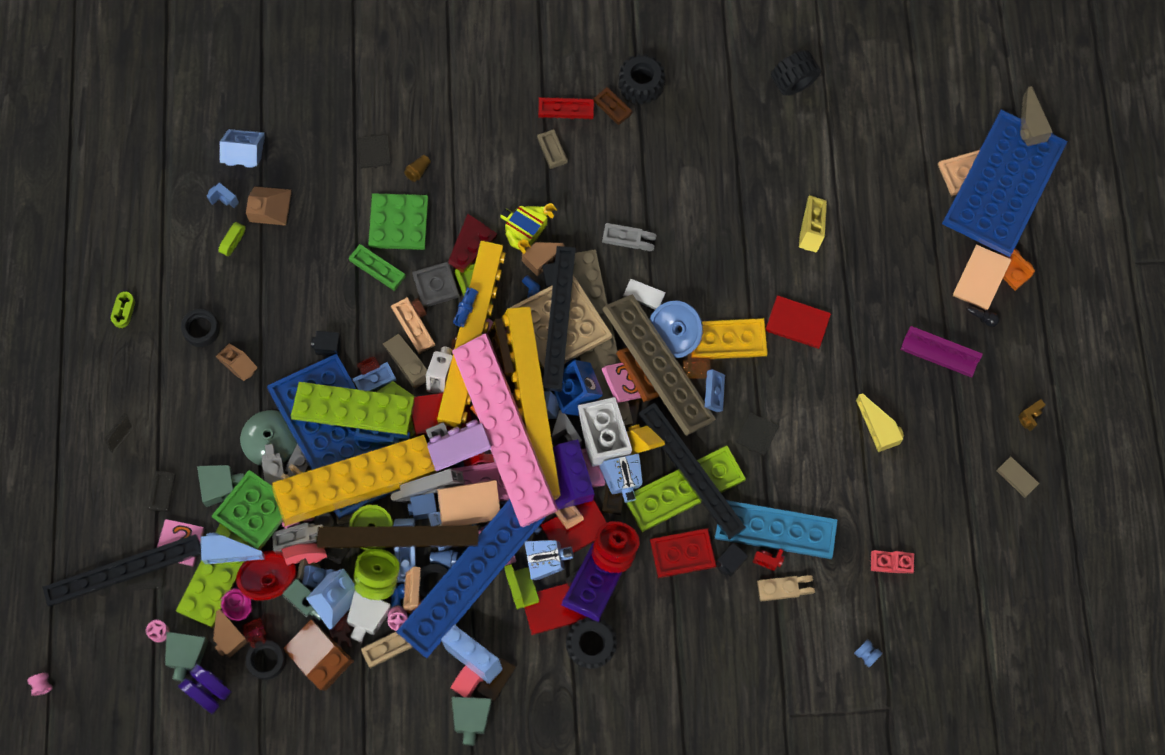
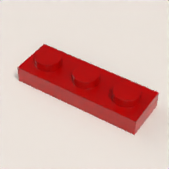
[538,98,594,119]

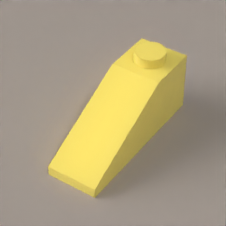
[799,195,827,253]
[856,393,904,452]

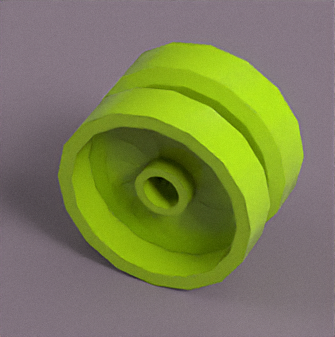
[349,505,394,551]
[353,549,400,600]

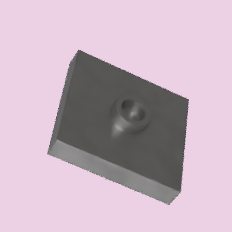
[412,262,459,308]

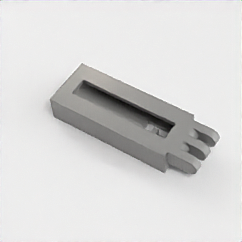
[391,469,465,503]

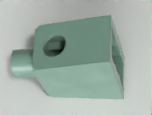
[197,465,244,507]
[283,579,321,622]
[165,632,208,681]
[452,697,491,745]

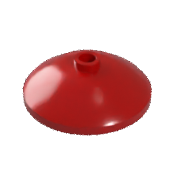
[236,551,296,600]

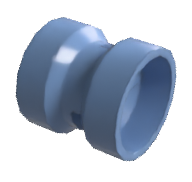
[854,639,883,667]

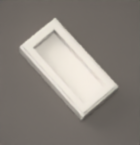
[623,279,665,310]

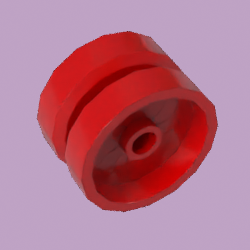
[592,521,640,573]

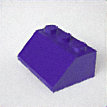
[553,439,595,510]

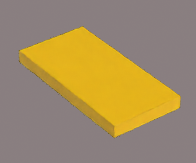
[691,318,768,360]

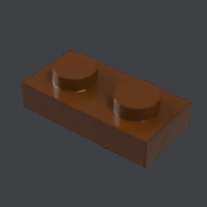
[594,87,632,125]

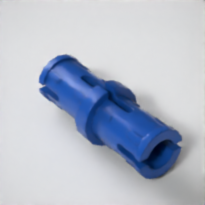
[453,288,478,327]

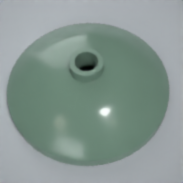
[240,410,297,466]

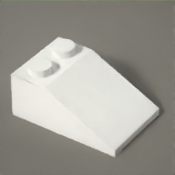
[578,397,632,467]

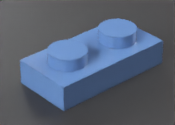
[353,362,396,392]
[705,370,725,412]

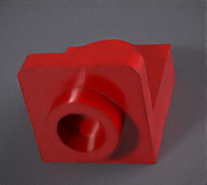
[463,452,494,467]
[753,548,785,571]

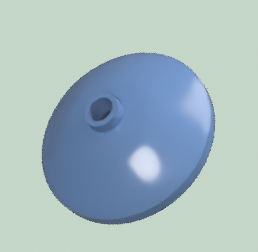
[650,301,703,358]

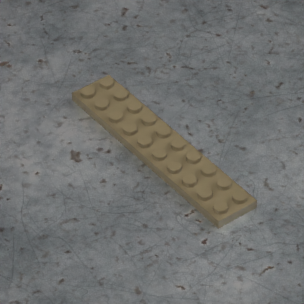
[573,249,633,427]

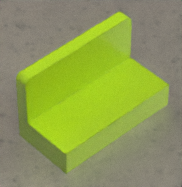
[504,564,539,609]

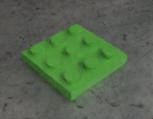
[369,194,428,250]
[211,470,283,550]

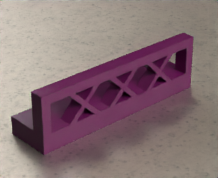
[900,326,983,378]

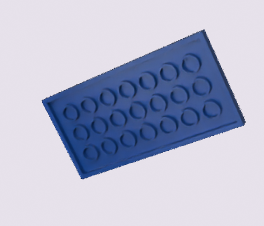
[942,110,1068,257]
[267,354,400,519]

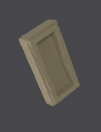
[537,129,567,169]
[996,456,1040,498]

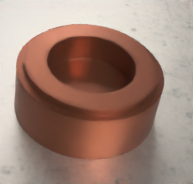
[411,298,427,318]

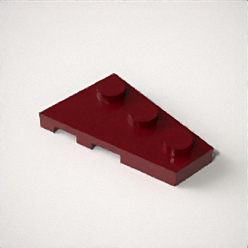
[448,214,497,273]

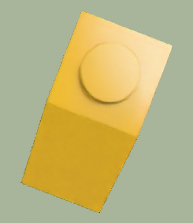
[627,424,665,455]

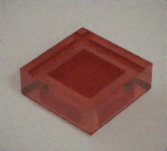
[357,356,380,375]

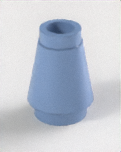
[430,550,460,569]

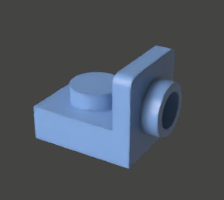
[207,183,239,208]
[302,565,336,589]

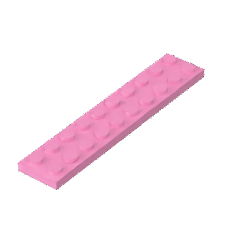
[452,333,558,527]

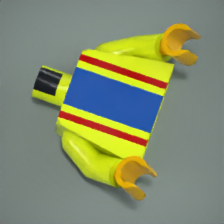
[500,203,557,254]

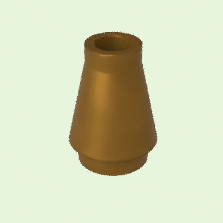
[404,155,431,182]

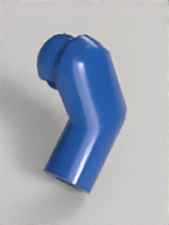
[522,275,541,298]
[391,584,405,608]

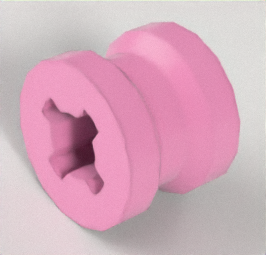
[388,606,408,631]
[146,620,170,643]
[27,673,52,696]

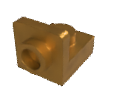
[1018,399,1046,431]

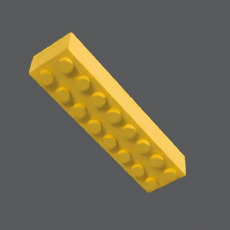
[272,435,437,526]

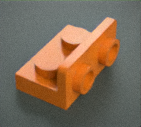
[1000,248,1035,291]

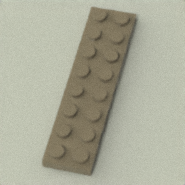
[602,294,716,436]

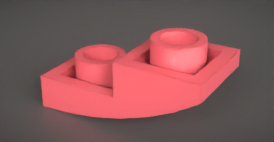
[282,543,327,565]
[871,550,914,573]
[450,665,483,698]

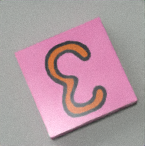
[602,363,641,403]
[157,519,205,567]

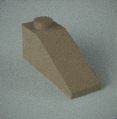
[1020,86,1053,146]
[383,334,427,390]

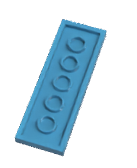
[715,500,837,559]

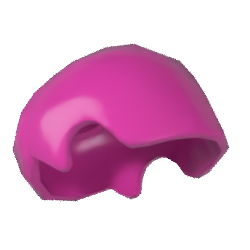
[221,588,252,621]

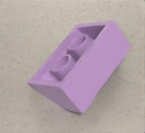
[427,419,492,471]

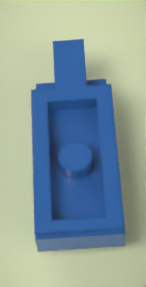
[354,428,410,445]

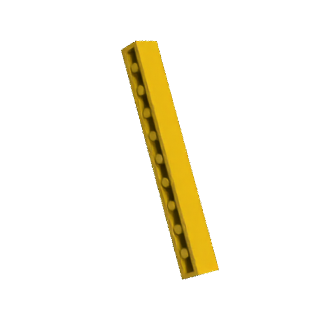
[437,241,506,429]
[502,307,560,500]

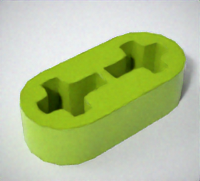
[219,222,246,256]
[111,292,135,328]

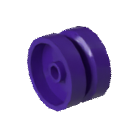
[178,664,231,715]

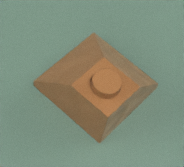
[246,187,292,225]

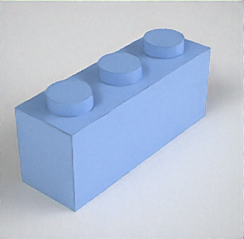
[441,625,502,684]

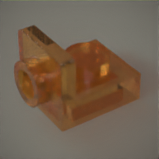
[683,354,710,378]

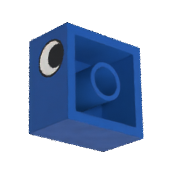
[554,360,603,416]

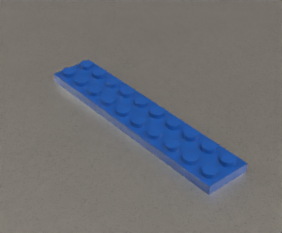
[396,499,547,659]

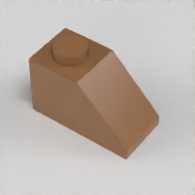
[522,242,565,277]
[216,343,258,381]
[213,609,248,658]

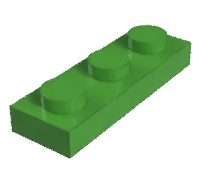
[349,244,406,291]

